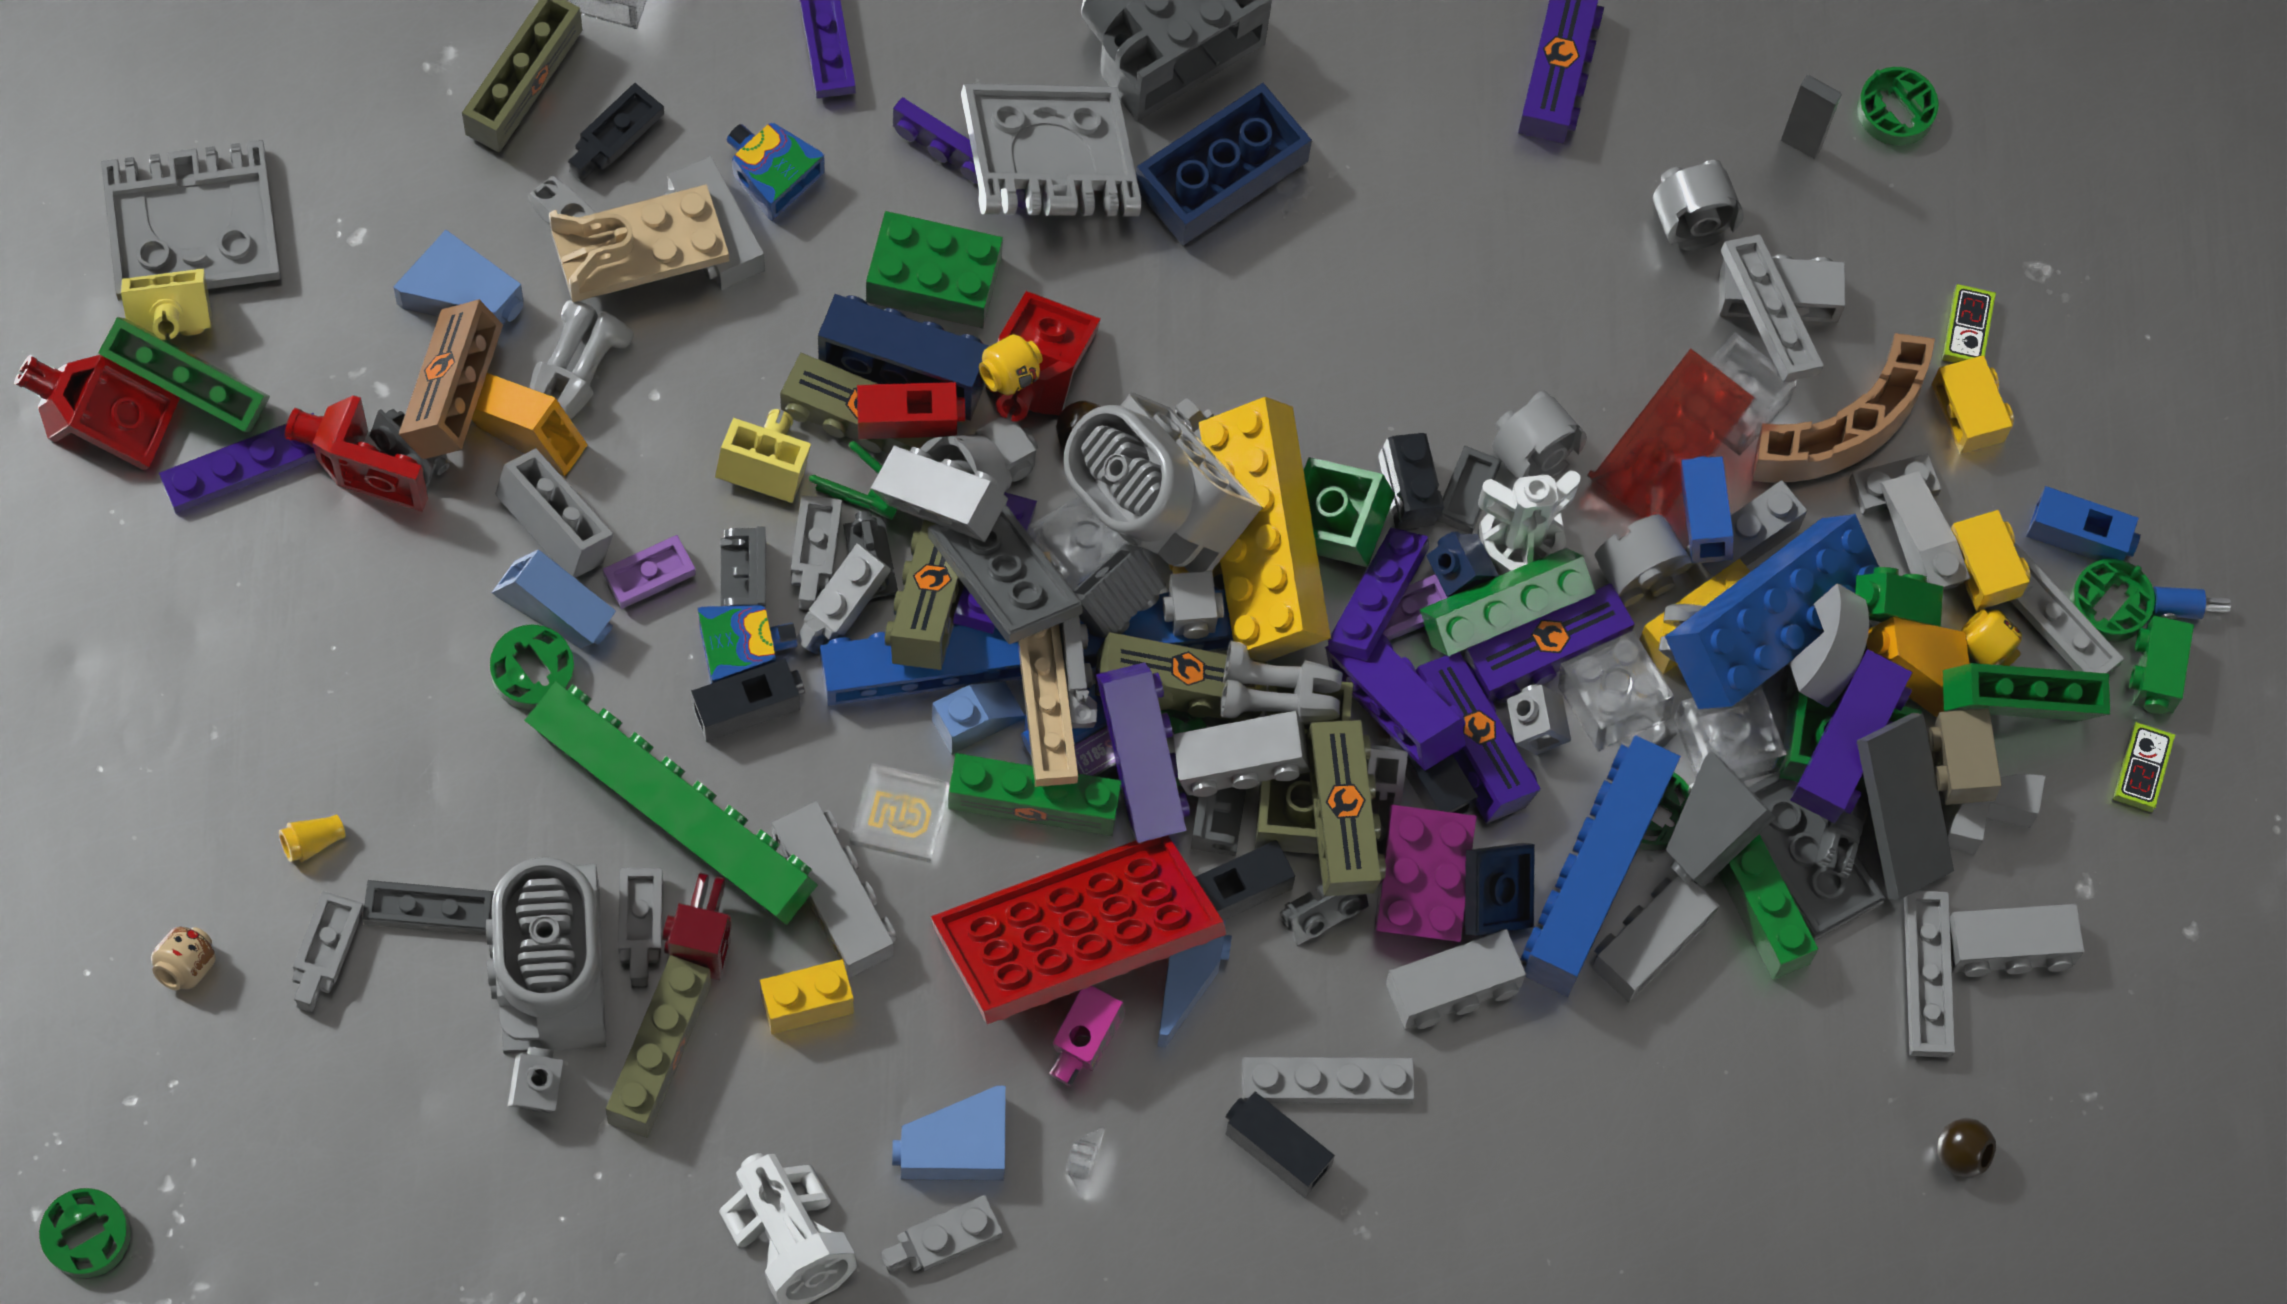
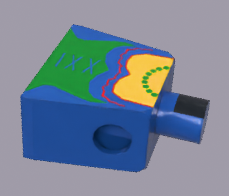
[727,123,825,221]
[697,605,798,684]

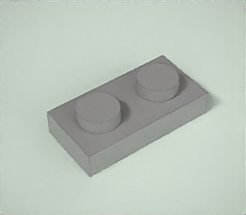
[1849,453,1941,515]

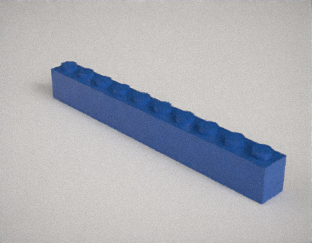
[820,587,1233,706]

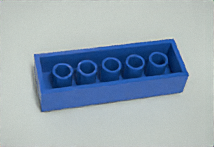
[1665,514,1879,709]
[1520,735,1681,997]

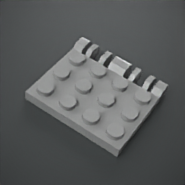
[961,83,1141,217]
[101,140,281,301]

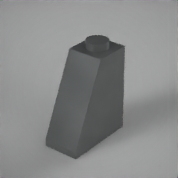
[1666,751,1776,887]

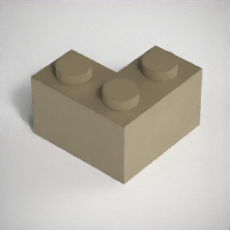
[1928,708,2002,805]

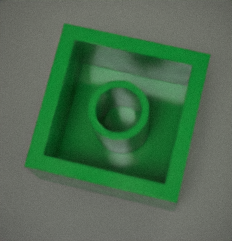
[1303,457,1395,567]

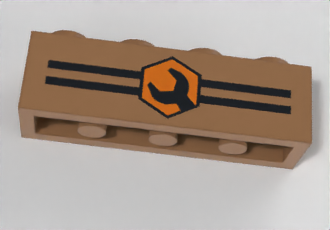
[399,299,503,459]

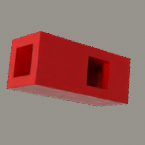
[857,382,965,439]

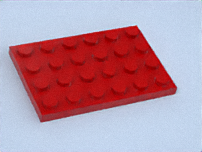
[931,835,1226,1025]

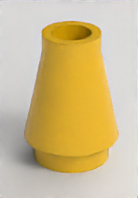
[279,814,346,862]

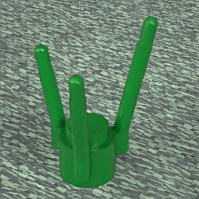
[809,441,897,520]

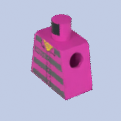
[1049,985,1126,1086]

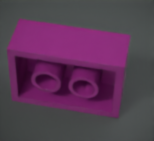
[1374,805,1477,942]

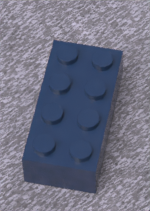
[1136,83,1312,246]
[818,294,989,421]

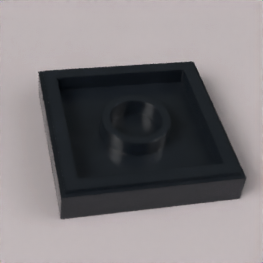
[1465,843,1535,936]

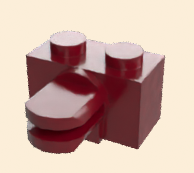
[662,872,732,981]

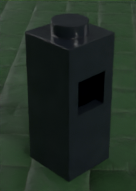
[691,658,805,742]
[1388,737,1478,814]
[1195,840,1295,920]
[1225,1091,1335,1198]

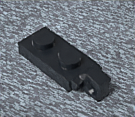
[568,83,664,181]

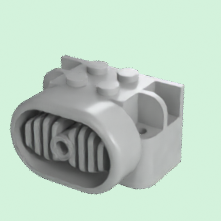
[1064,392,1263,573]
[486,857,606,1053]

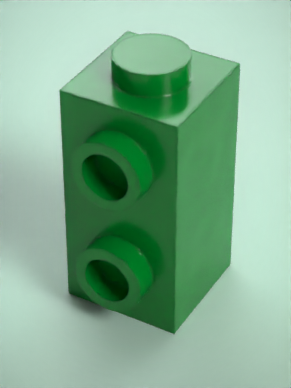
[1855,567,1943,627]
[2129,615,2194,714]

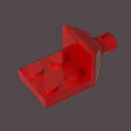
[985,291,1101,421]
[15,355,180,470]
[285,395,428,512]

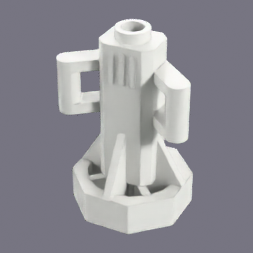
[1478,471,1581,575]
[719,1153,858,1304]

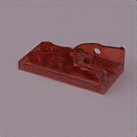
[1587,348,1757,518]

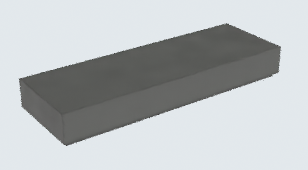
[1781,75,1842,159]
[362,880,495,935]

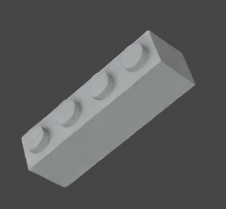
[771,801,897,978]

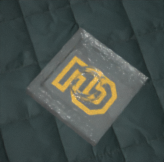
[850,763,950,863]

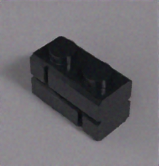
[1378,433,1444,530]

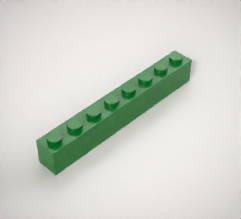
[524,681,818,925]

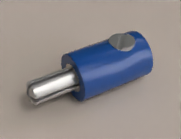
[2152,587,2231,619]

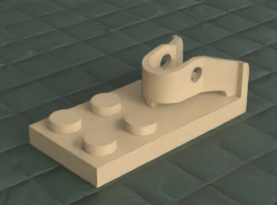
[549,184,730,302]

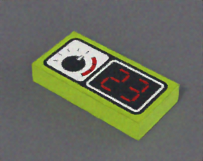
[1942,284,1996,363]
[2113,722,2175,813]

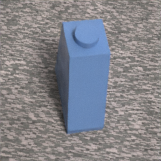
[393,230,524,324]
[491,549,616,649]
[892,1086,1006,1181]

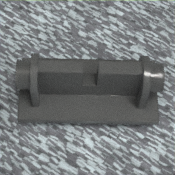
[369,409,450,489]
[843,511,898,598]
[1280,885,1369,946]

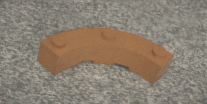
[1752,333,1935,483]

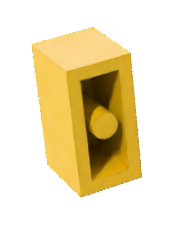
[1931,355,2014,454]
[1951,510,2031,611]
[760,959,854,1034]

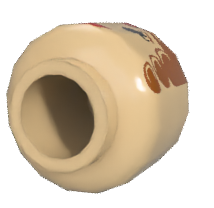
[151,926,216,990]

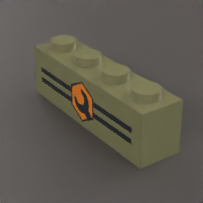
[462,0,583,153]
[780,352,937,454]
[885,519,964,670]
[1095,632,1267,723]
[1306,720,1386,896]
[606,955,712,1138]

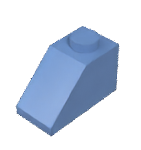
[932,681,1025,755]

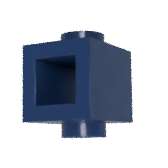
[1426,531,1499,597]

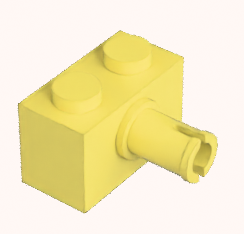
[121,268,212,340]
[715,409,811,503]

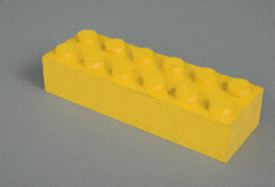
[1199,397,1331,662]

